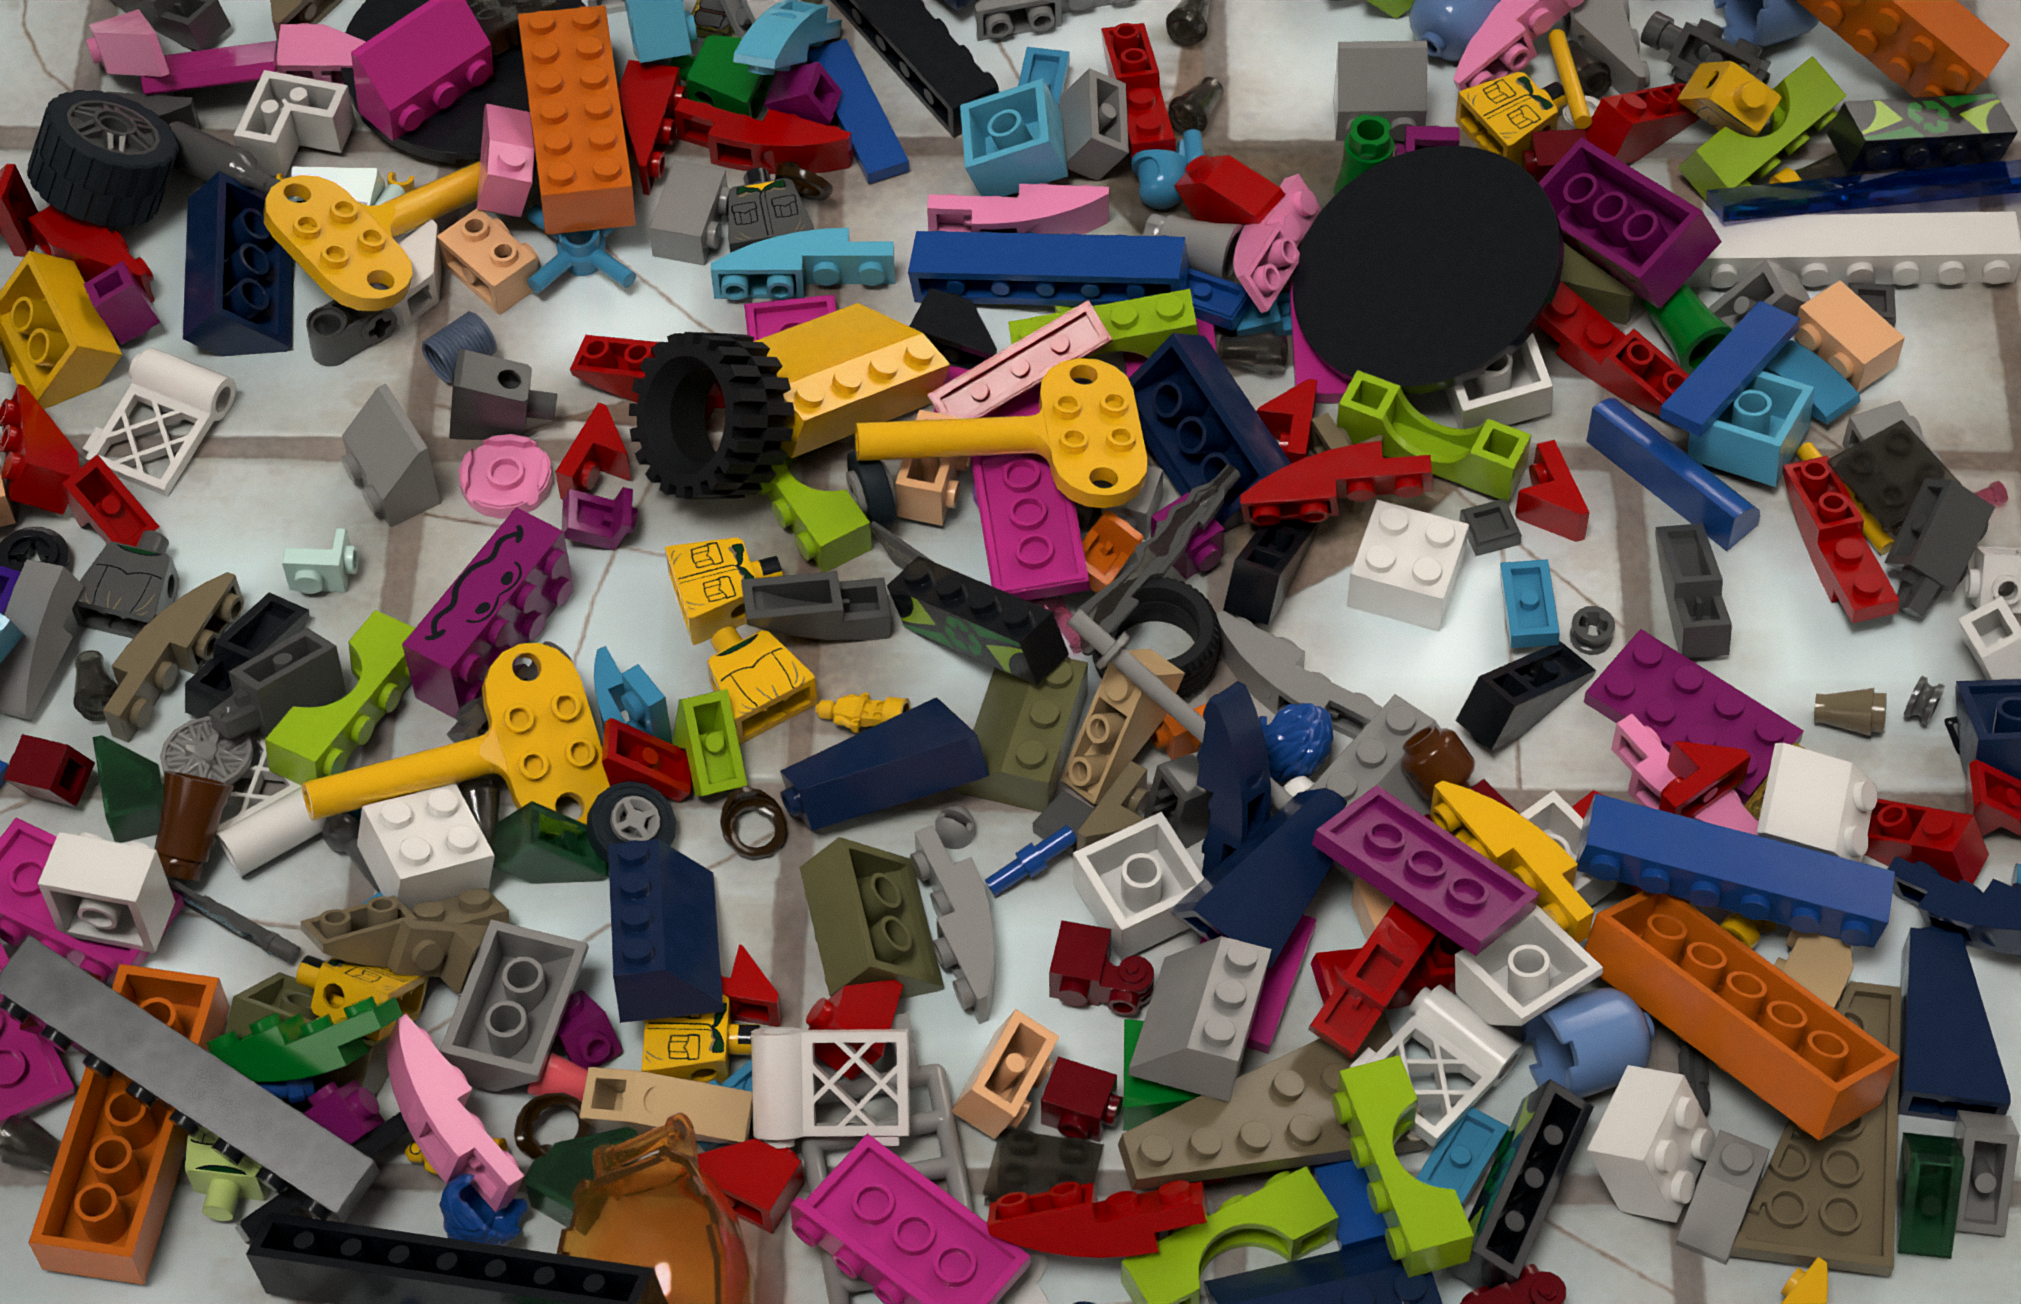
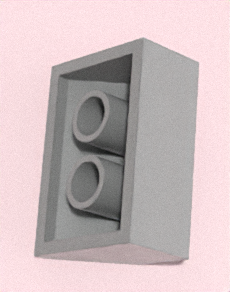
[1308,694,1471,816]
[439,920,589,1092]
[1128,936,1272,1102]

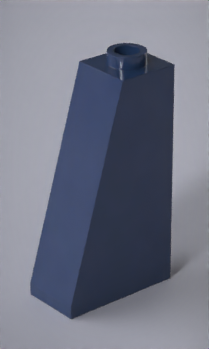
[780,697,989,831]
[1171,788,1347,969]
[1898,927,2011,1122]

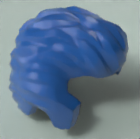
[1259,703,1334,783]
[439,1174,527,1246]

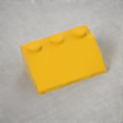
[0,251,122,409]

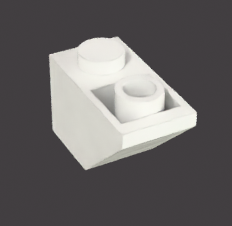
[369,219,442,328]
[1958,596,2021,680]

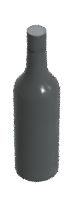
[169,121,281,194]

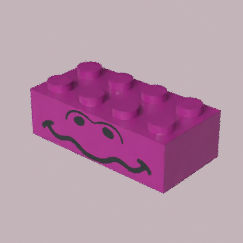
[1539,137,1722,309]
[402,507,574,719]

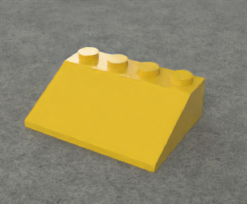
[753,303,950,459]

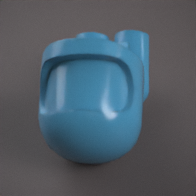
[1131,129,1204,210]

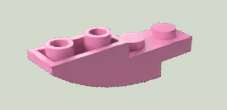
[1453,0,1585,92]
[1233,174,1322,313]
[927,183,1109,234]
[1611,714,1759,836]
[386,1014,525,1213]

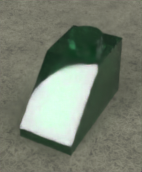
[92,735,164,843]
[493,801,609,884]
[525,1127,642,1236]
[1896,1132,1965,1259]

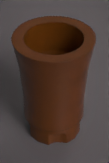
[154,770,234,882]

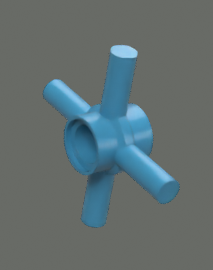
[527,204,636,293]

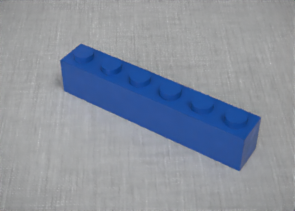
[908,231,1189,306]
[1576,793,1895,948]

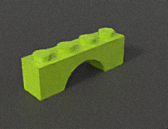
[1677,56,1847,208]
[1008,289,1198,359]
[1337,370,1532,503]
[758,447,872,572]
[265,610,415,785]
[1331,1055,1474,1278]
[1121,1166,1339,1304]

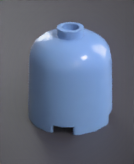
[1409,0,1501,61]
[1714,0,1820,48]
[1521,987,1655,1099]

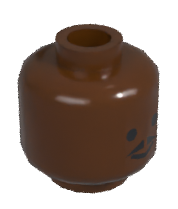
[1401,725,1475,800]

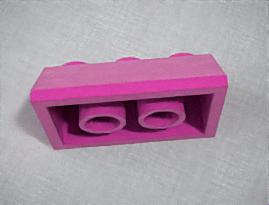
[351,0,494,141]

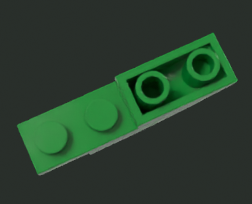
[206,996,403,1082]

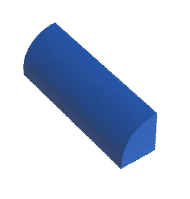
[1586,398,1760,551]

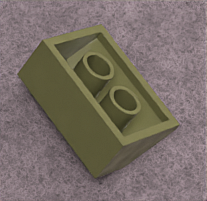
[954,658,1088,813]
[799,837,944,999]
[225,972,415,1095]

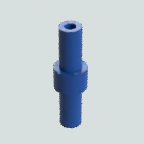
[984,824,1077,896]

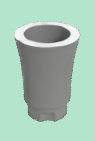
[1142,214,1243,282]

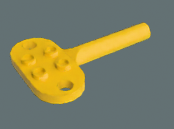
[264,161,480,311]
[855,358,1147,508]
[302,643,610,835]

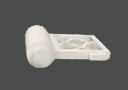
[82,348,236,497]
[215,730,327,877]
[1350,984,1524,1147]
[751,1027,910,1148]

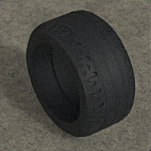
[1092,577,1220,700]

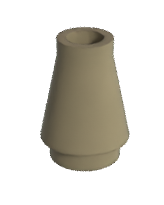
[1814,688,1887,736]

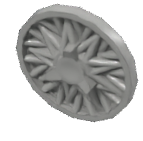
[160,716,254,784]

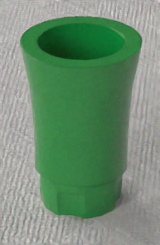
[1334,114,1394,195]
[1641,284,1732,375]

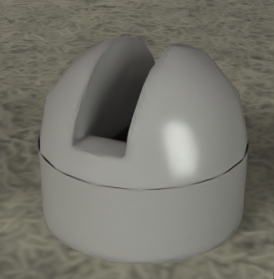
[935,805,975,849]

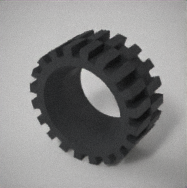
[629,332,794,499]

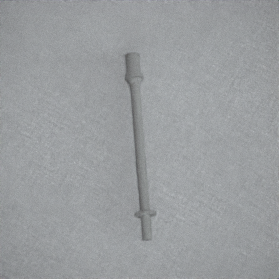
[1066,609,1359,883]

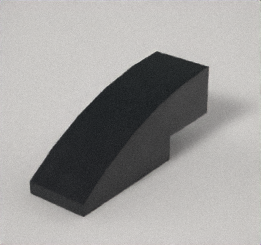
[185,592,309,718]

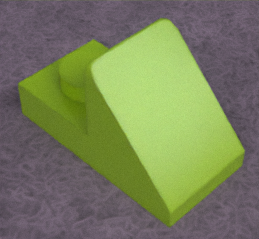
[673,689,747,796]

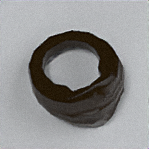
[775,162,833,201]
[720,787,787,859]
[514,1092,590,1163]

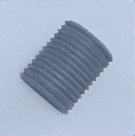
[422,311,497,383]

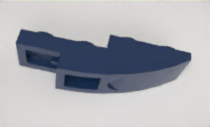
[1197,681,1271,877]
[1887,856,2021,955]

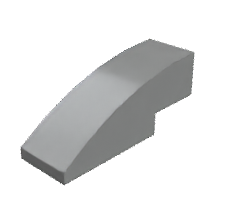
[0,559,84,720]

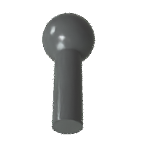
[322,813,380,893]

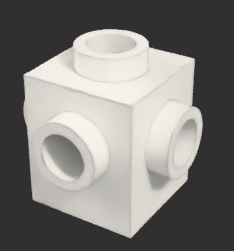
[1965,546,2021,615]

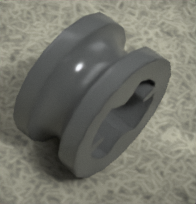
[1569,606,1615,655]
[1904,676,1945,726]

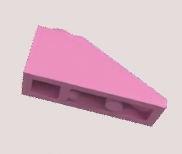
[85,9,170,77]
[276,23,366,85]
[476,104,534,217]

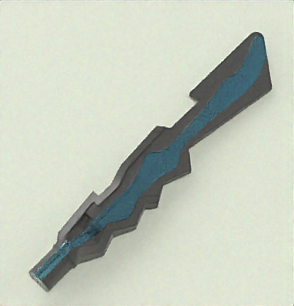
[167,880,301,964]

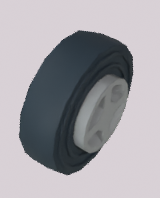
[846,450,897,531]
[586,781,676,864]

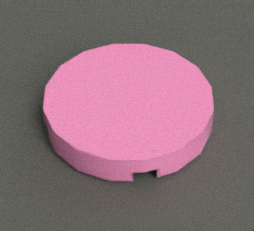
[459,434,553,519]

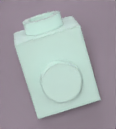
[282,528,358,594]

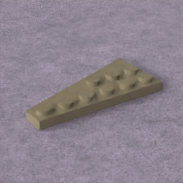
[1729,981,1902,1276]
[1118,1012,1428,1190]

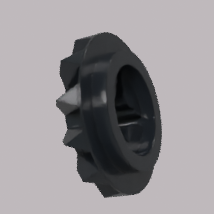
[0,527,71,572]

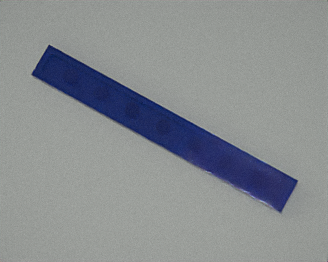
[1706,159,2021,222]

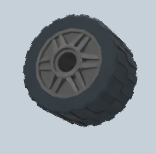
[27,90,179,228]

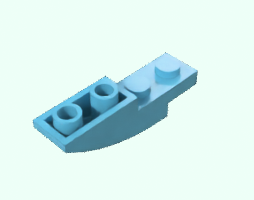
[733,0,842,75]
[711,227,896,300]

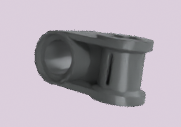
[306,300,397,366]

